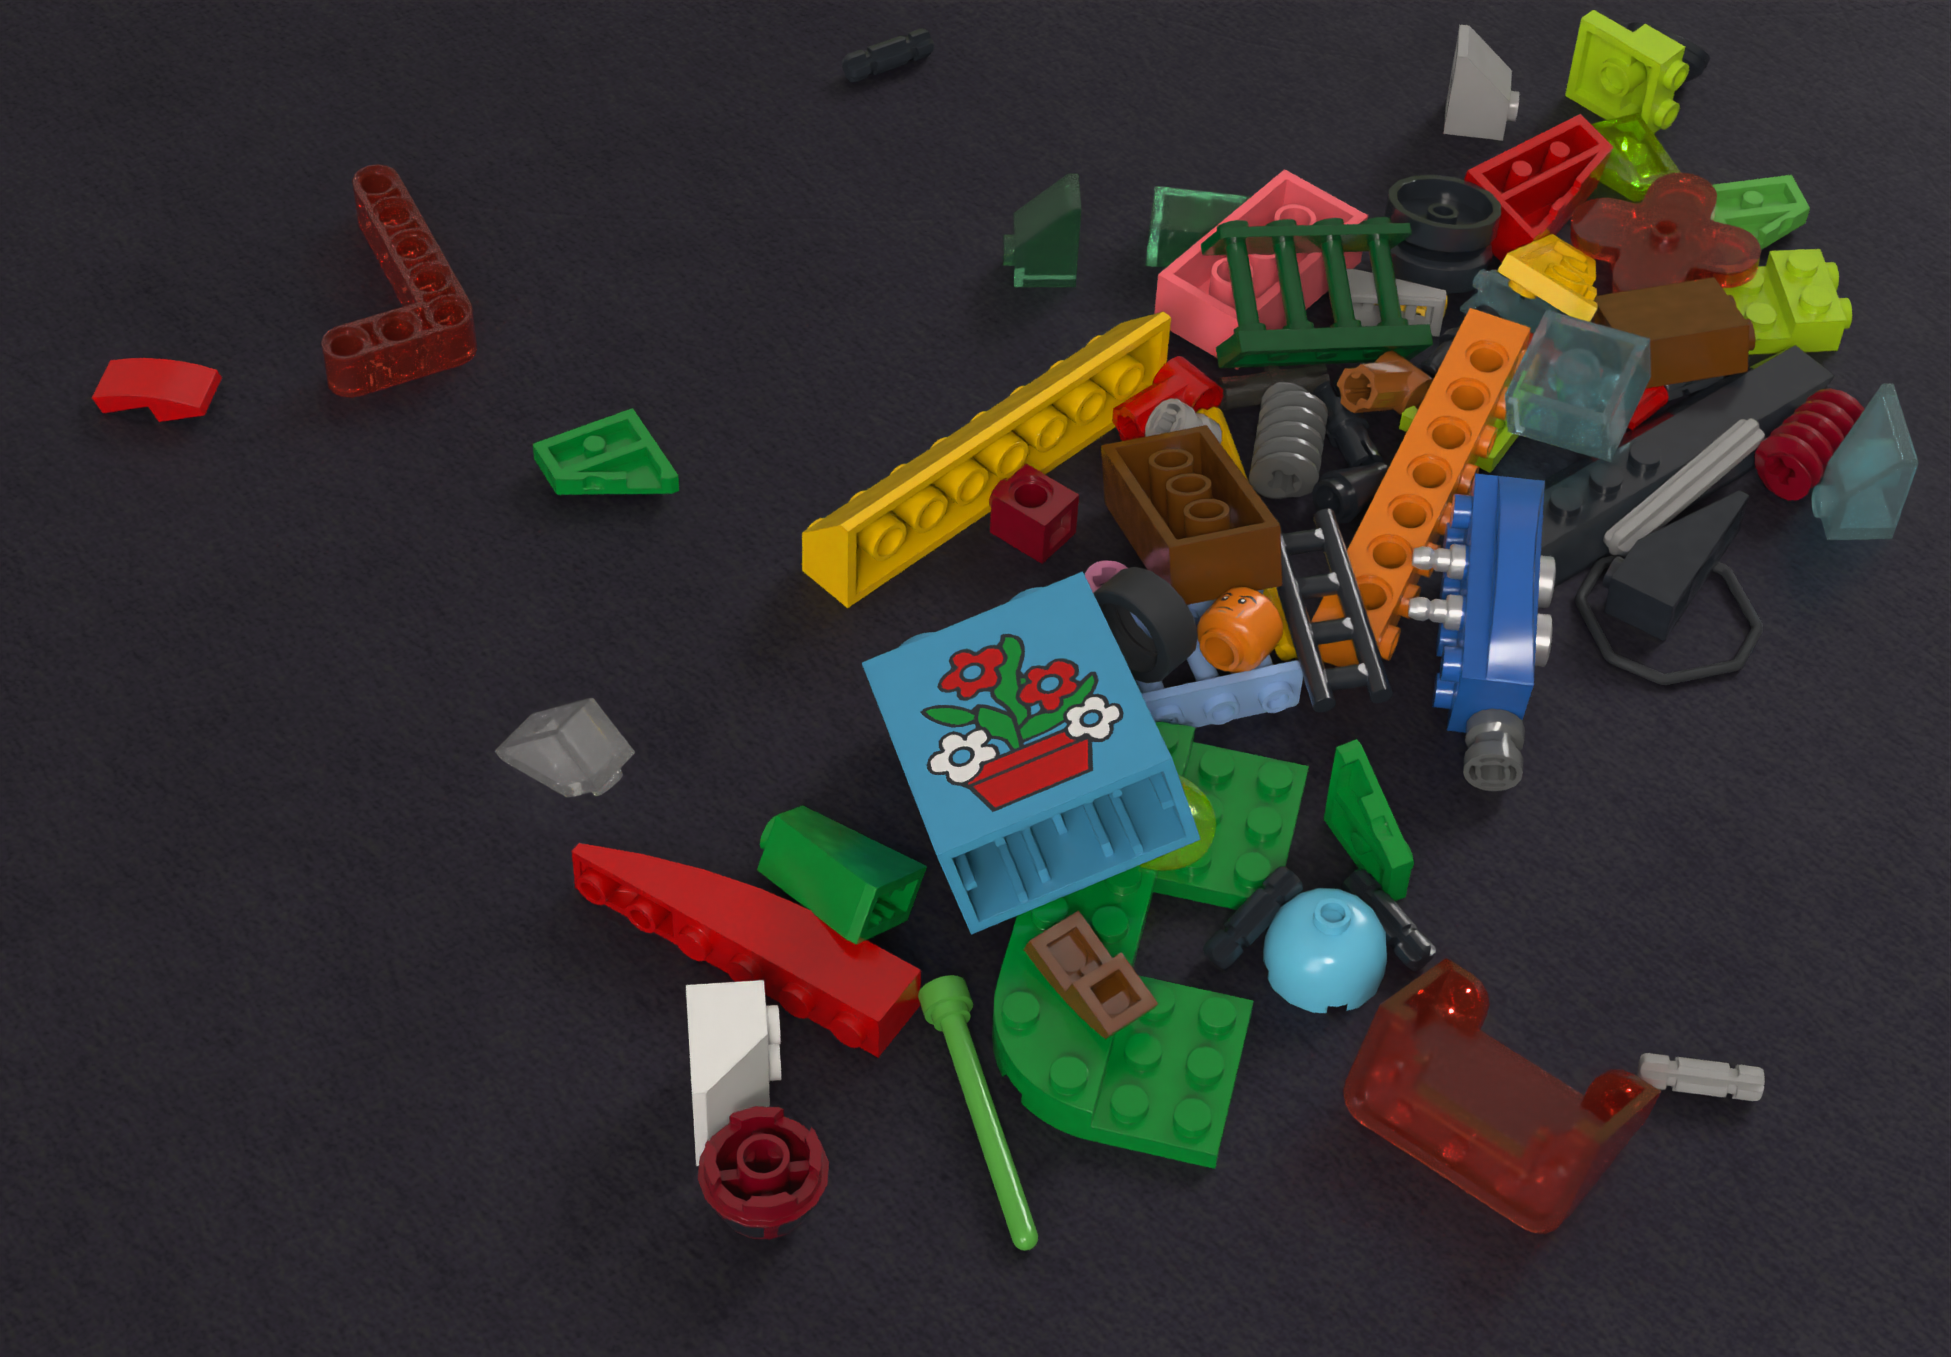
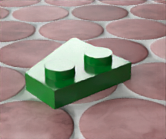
[533,408,679,495]
[1324,739,1414,901]

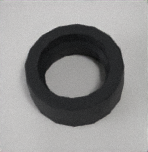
[1093,567,1198,683]

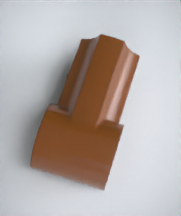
[1337,350,1434,416]

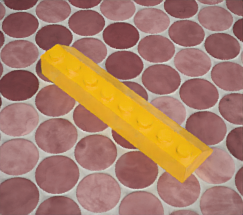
[802,311,1171,608]

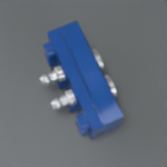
[1408,473,1556,733]

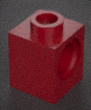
[989,463,1079,564]

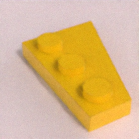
[1497,234,1597,327]

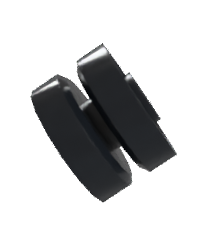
[1385,175,1501,294]

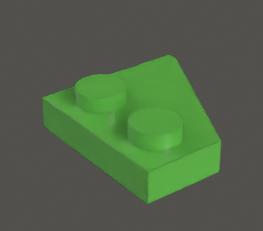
[1693,175,1810,267]

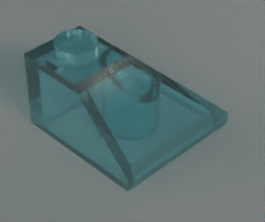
[1812,384,1919,540]

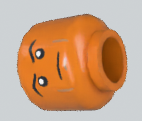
[1197,587,1283,673]

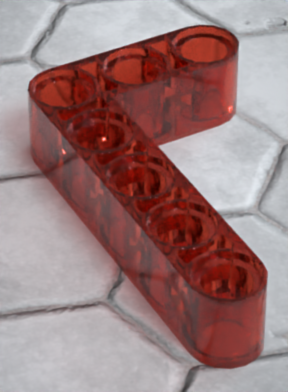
[321,164,477,397]

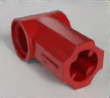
[1112,356,1223,441]

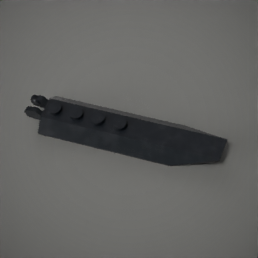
[1541,345,1834,588]

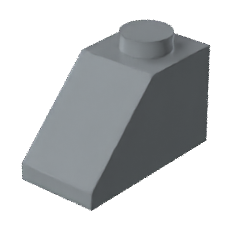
[1444,25,1519,141]

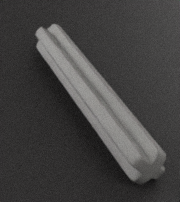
[1603,418,1765,557]

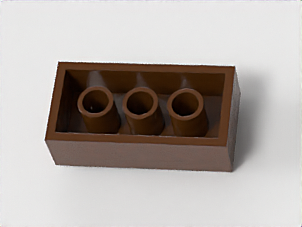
[1101,425,1282,605]

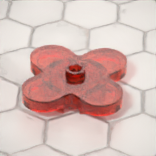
[1570,173,1761,293]

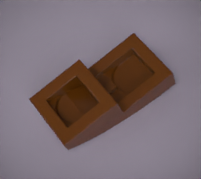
[1023,910,1158,1039]

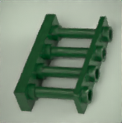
[1201,217,1433,368]

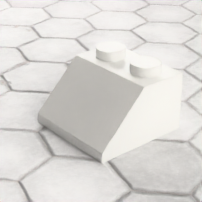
[686,980,781,1166]

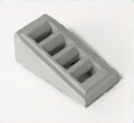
[1346,268,1446,336]

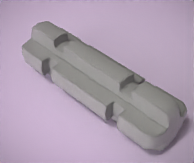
[1637,1053,1765,1101]

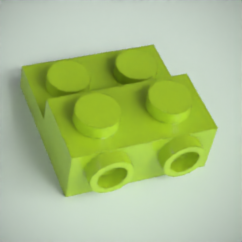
[1565,10,1689,142]
[1713,249,1852,355]

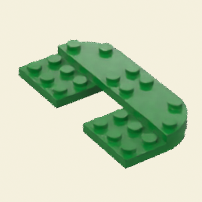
[992,722,1309,1169]

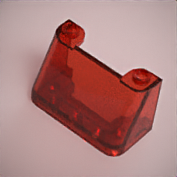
[1343,958,1661,1234]

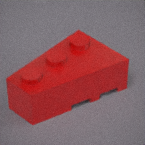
[1464,114,1613,262]

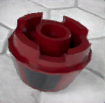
[698,1106,829,1239]

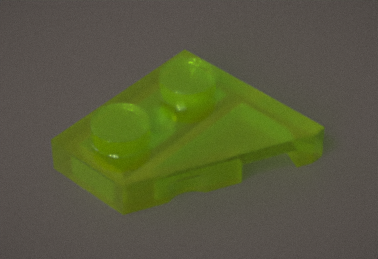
[1591,113,1683,202]

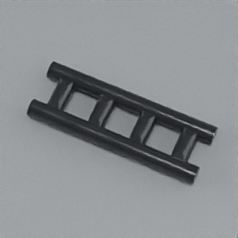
[1275,509,1393,712]

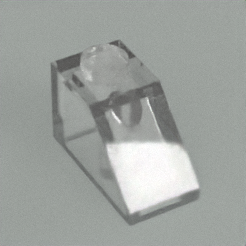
[495,697,635,798]

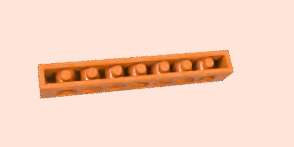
[1311,308,1535,667]

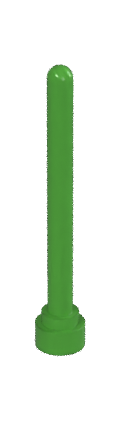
[918,975,1038,1251]

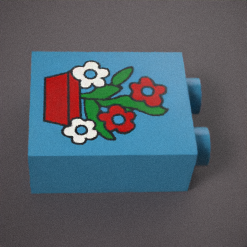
[862,572,1201,934]

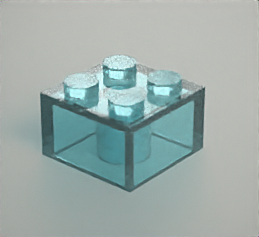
[1505,310,1651,462]

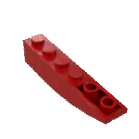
[572,843,921,1058]

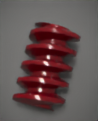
[1755,388,1870,500]

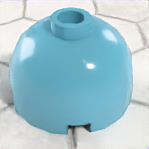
[1263,888,1387,1013]

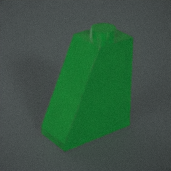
[757,805,927,944]

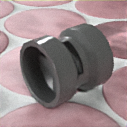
[1463,709,1525,791]

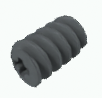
[1249,382,1328,499]

